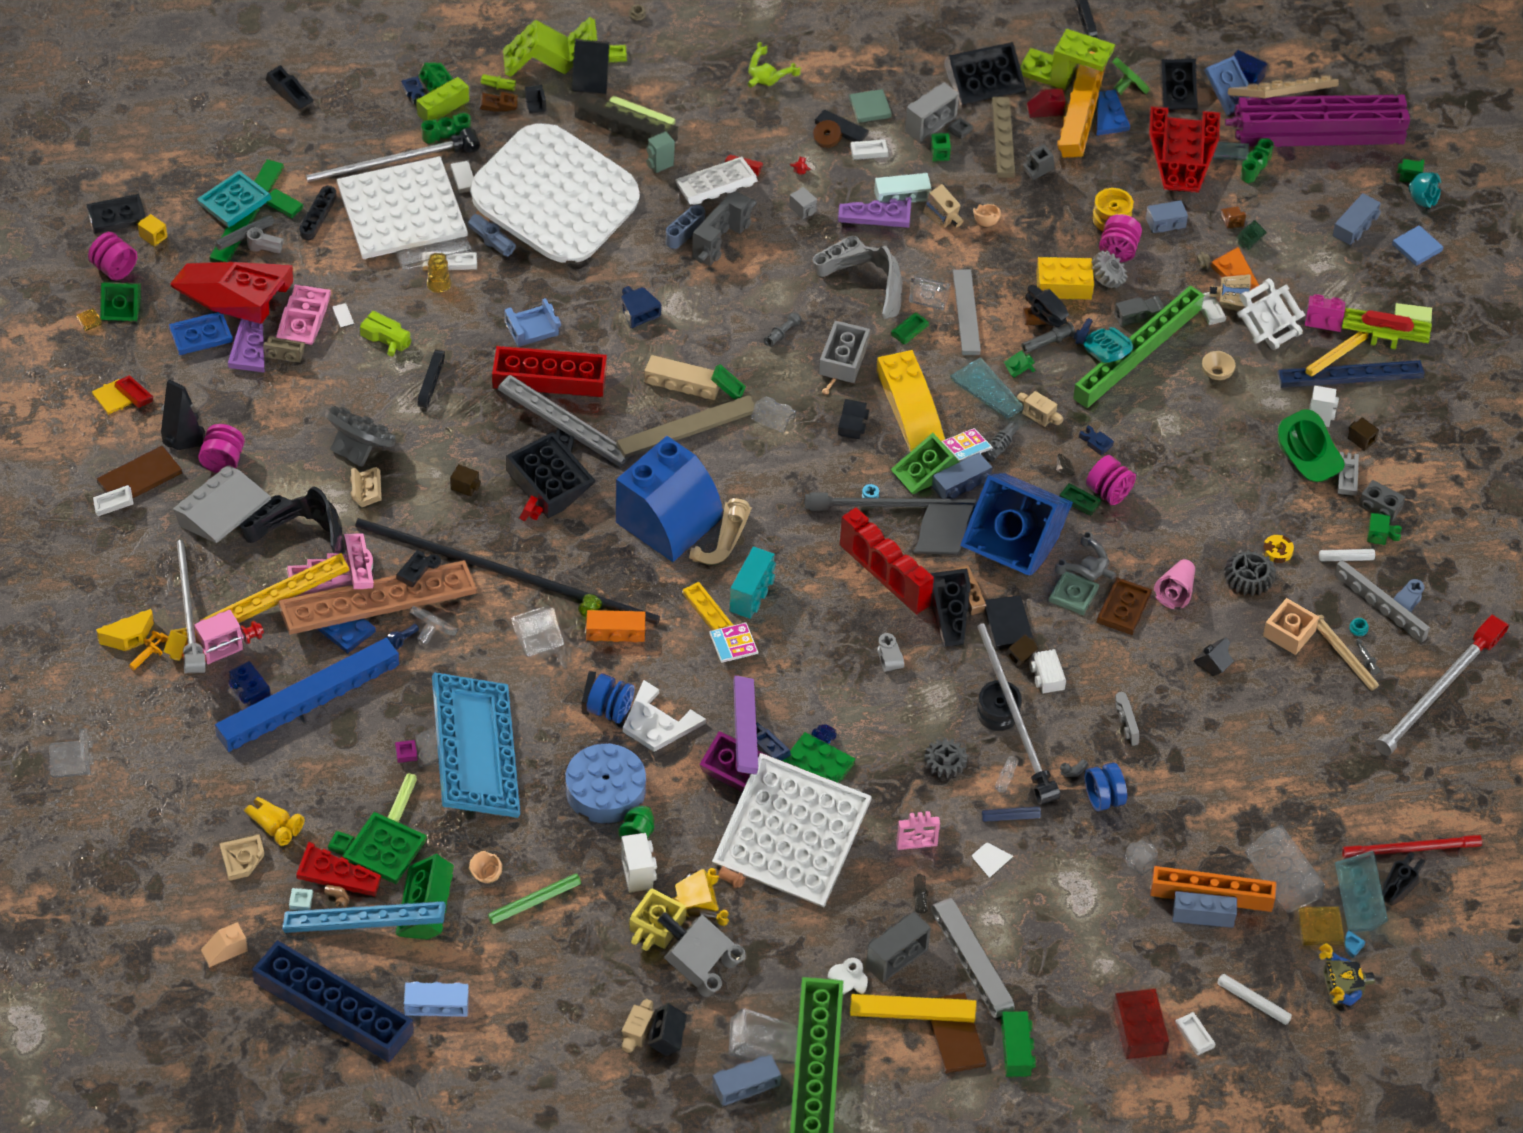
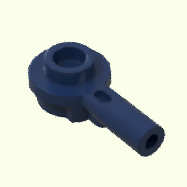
[1074,318,1093,345]
[387,624,419,650]

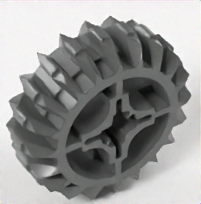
[1224,549,1276,596]

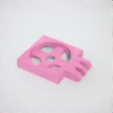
[896,811,940,850]

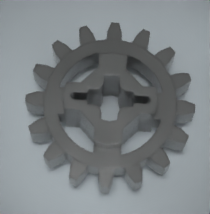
[924,738,968,778]

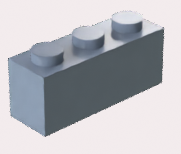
[1332,193,1381,245]
[932,453,992,499]
[1172,891,1237,928]
[712,1055,781,1106]

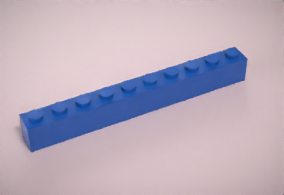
[215,637,399,752]

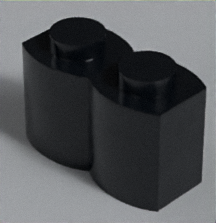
[838,399,870,439]

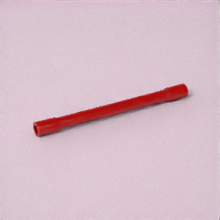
[1342,835,1482,859]

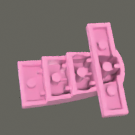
[287,534,374,596]

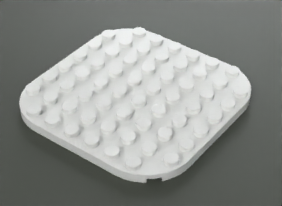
[470,124,639,263]

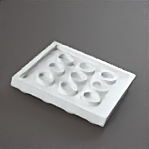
[675,157,757,205]

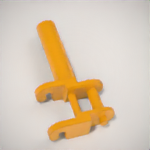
[129,631,168,671]

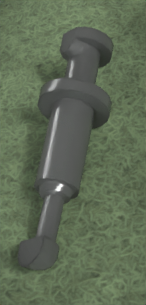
[1356,639,1380,675]

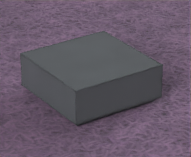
[948,117,973,139]

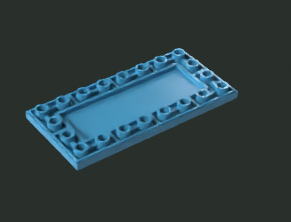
[432,672,520,818]

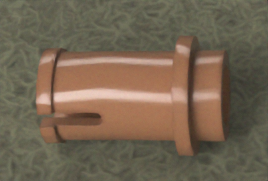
[718,866,745,888]

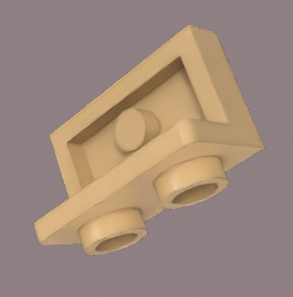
[350,467,382,508]

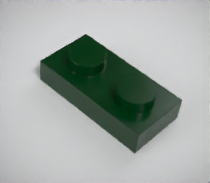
[1059,483,1101,516]

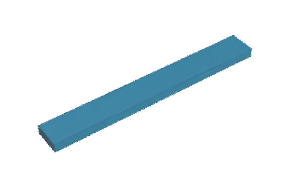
[282,902,446,933]

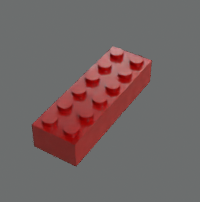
[492,346,607,397]

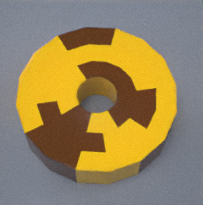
[1263,535,1294,563]

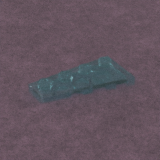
[950,357,1023,418]

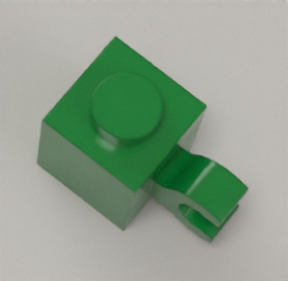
[1367,513,1402,545]

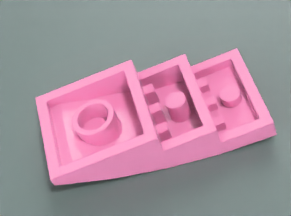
[276,285,331,345]

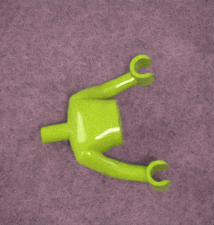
[747,42,801,88]

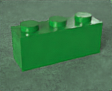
[1001,1011,1036,1077]

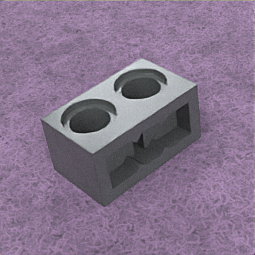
[1359,480,1405,523]

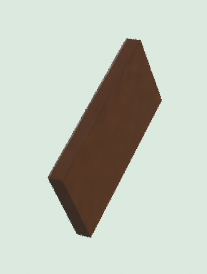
[97,446,182,498]
[930,992,986,1074]

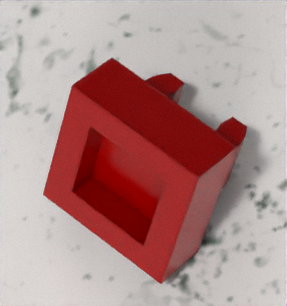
[519,495,543,521]

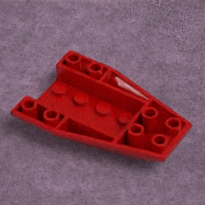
[1149,106,1220,193]

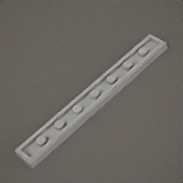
[498,375,630,467]

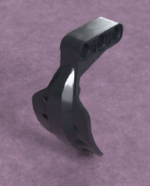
[240,486,345,554]

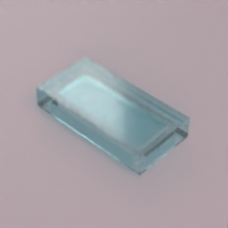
[1213,142,1249,161]

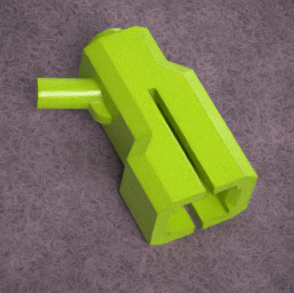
[360,311,412,356]

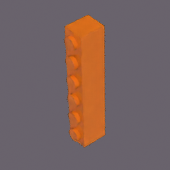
[1150,866,1276,912]

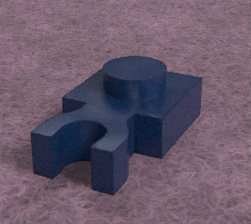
[401,76,425,105]
[1079,425,1114,456]

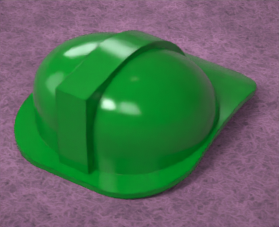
[1277,409,1345,482]

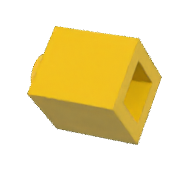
[138,214,167,247]

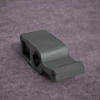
[1114,296,1165,327]

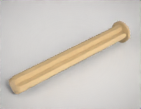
[1317,615,1379,691]

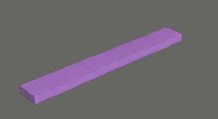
[733,676,758,775]

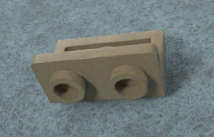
[263,336,306,363]

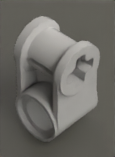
[877,633,904,672]

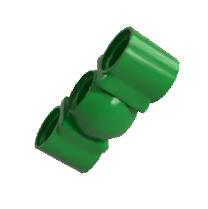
[421,113,471,144]
[1240,138,1274,183]

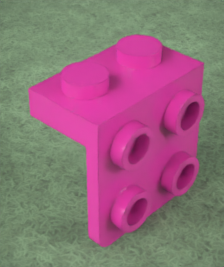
[1305,294,1345,332]

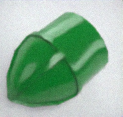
[618,806,655,840]

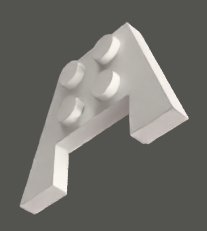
[623,680,706,752]

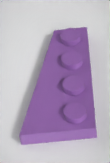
[838,197,912,228]
[228,319,265,373]

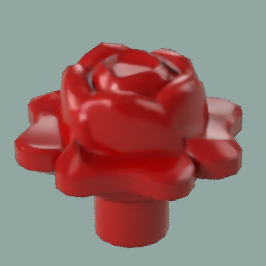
[790,156,811,175]

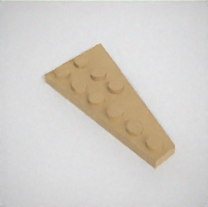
[1228,76,1339,98]

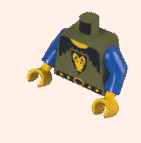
[1319,944,1375,1006]

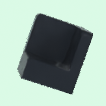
[525,85,546,114]

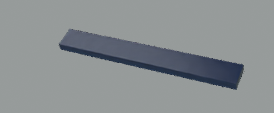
[1277,360,1425,388]

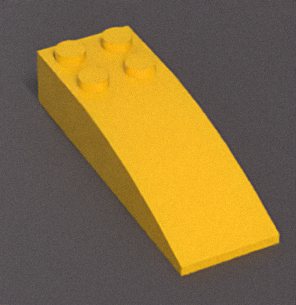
[876,350,945,452]

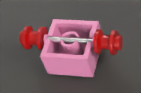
[182,610,264,665]

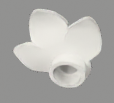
[828,958,868,995]

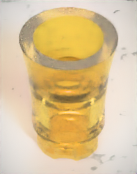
[426,252,452,293]

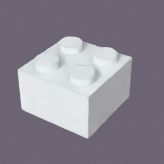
[622,833,657,893]

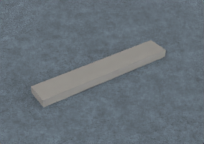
[953,269,981,355]

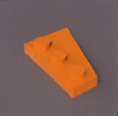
[1211,247,1259,290]

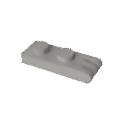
[1337,452,1359,496]

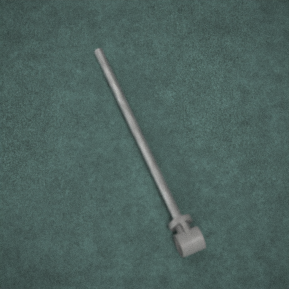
[177,540,205,674]

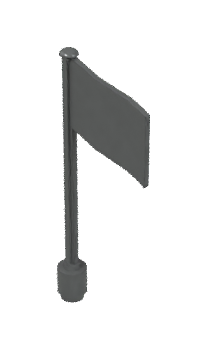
[804,492,978,554]

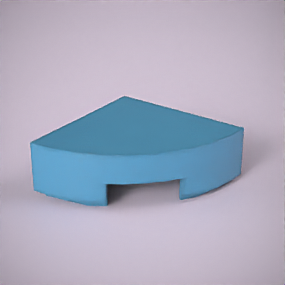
[1344,930,1366,958]

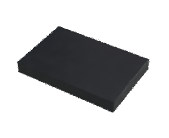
[572,39,610,94]
[86,194,146,234]
[984,595,1033,650]

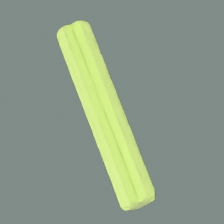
[388,773,417,823]

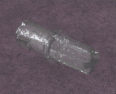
[995,756,1019,792]

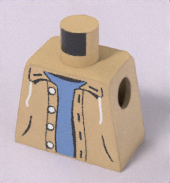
[923,184,963,228]
[1209,275,1251,311]

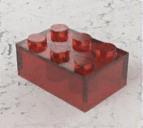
[1113,988,1169,1059]

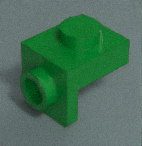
[1004,350,1036,378]

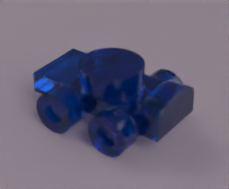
[811,724,837,744]

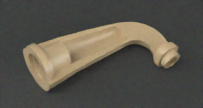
[689,498,752,565]

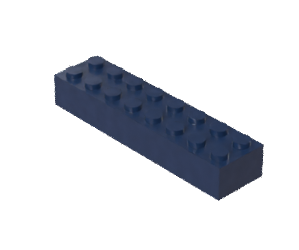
[252,940,414,1063]

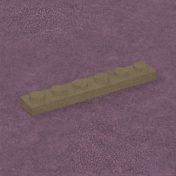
[992,97,1015,178]

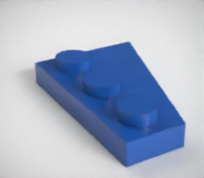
[1096,89,1130,136]

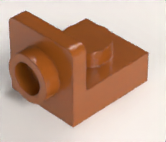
[1221,206,1246,229]

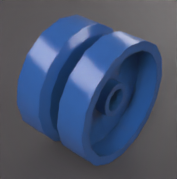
[1085,762,1127,812]

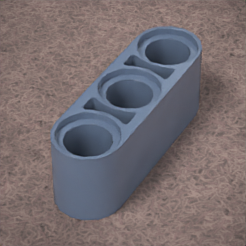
[666,205,705,249]

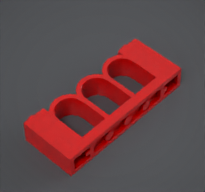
[840,507,934,615]

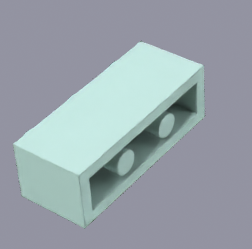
[874,173,931,203]

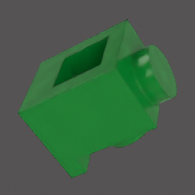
[930,133,951,161]
[1397,159,1424,183]

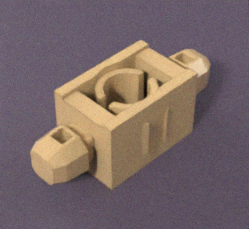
[1016,391,1063,427]
[622,999,654,1053]

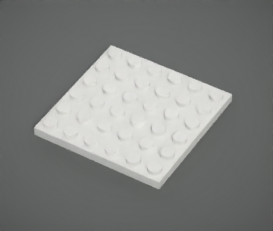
[337,156,468,259]
[712,753,872,908]

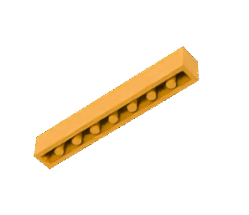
[1057,51,1106,158]

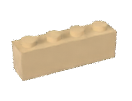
[644,355,720,400]

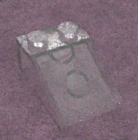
[728,1008,798,1064]

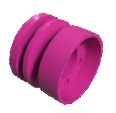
[1099,214,1142,262]
[88,232,137,281]
[198,424,245,473]
[1086,455,1136,505]

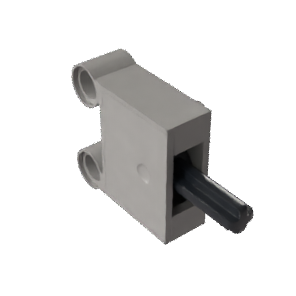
[658,912,745,997]

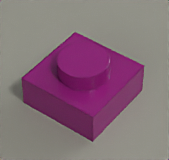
[395,740,417,763]

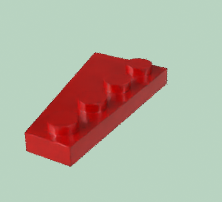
[296,842,381,896]

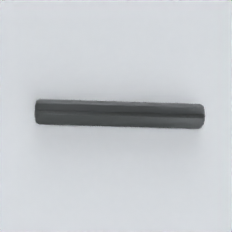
[215,215,274,250]

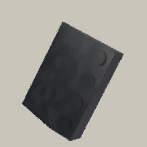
[944,42,1027,105]
[506,432,595,519]

